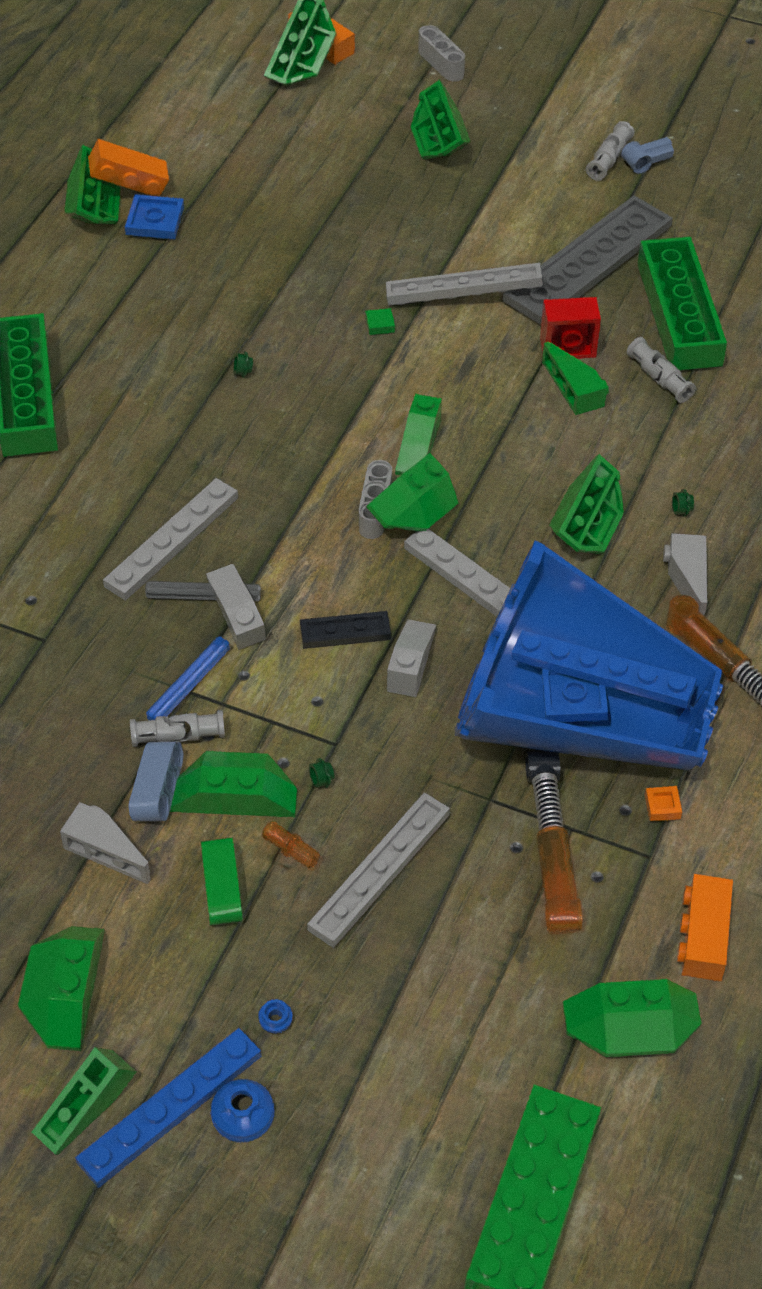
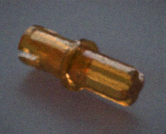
[262,821,320,868]

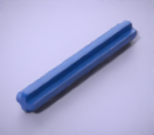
[146,636,230,721]

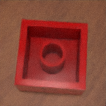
[540,297,601,359]

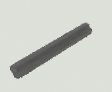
[145,581,261,601]

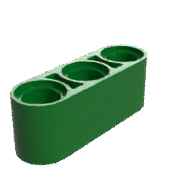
[201,837,243,926]

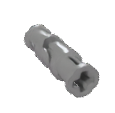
[586,121,635,181]
[626,337,696,403]
[130,710,225,747]

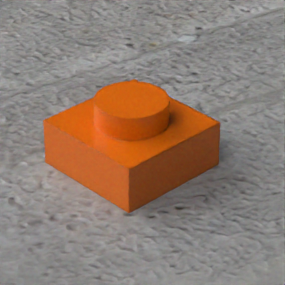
[645,786,682,821]

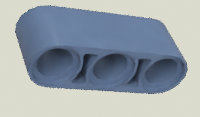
[129,741,184,821]

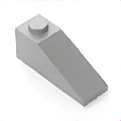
[663,533,707,621]
[206,564,266,650]
[387,619,436,697]
[60,802,151,884]

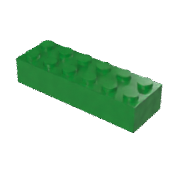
[637,236,727,370]
[0,313,58,457]
[464,1084,601,1289]

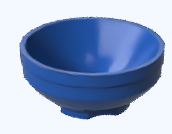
[211,1079,274,1142]

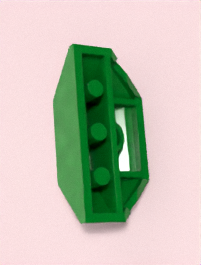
[264,0,337,86]
[410,79,471,160]
[64,145,121,224]
[366,453,459,531]
[549,454,624,554]
[170,751,297,818]
[18,926,105,1051]
[562,979,702,1057]

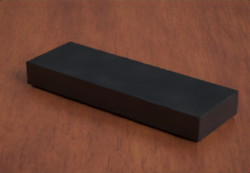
[300,611,391,649]

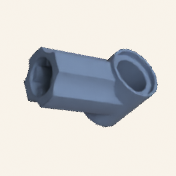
[621,137,674,174]

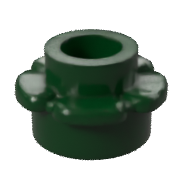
[233,351,253,378]
[672,489,694,517]
[309,758,335,788]

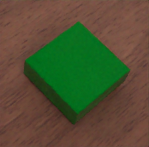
[365,308,395,335]

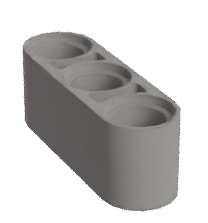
[418,25,465,81]
[359,460,392,539]

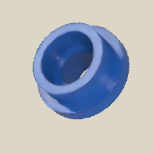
[258,999,292,1033]

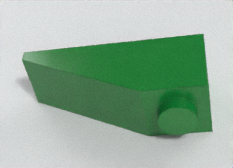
[542,342,609,415]
[395,394,442,475]
[32,1047,136,1155]

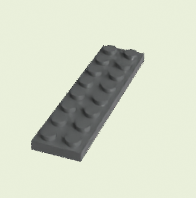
[503,196,673,325]

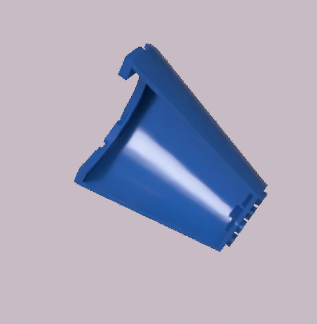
[455,541,723,771]

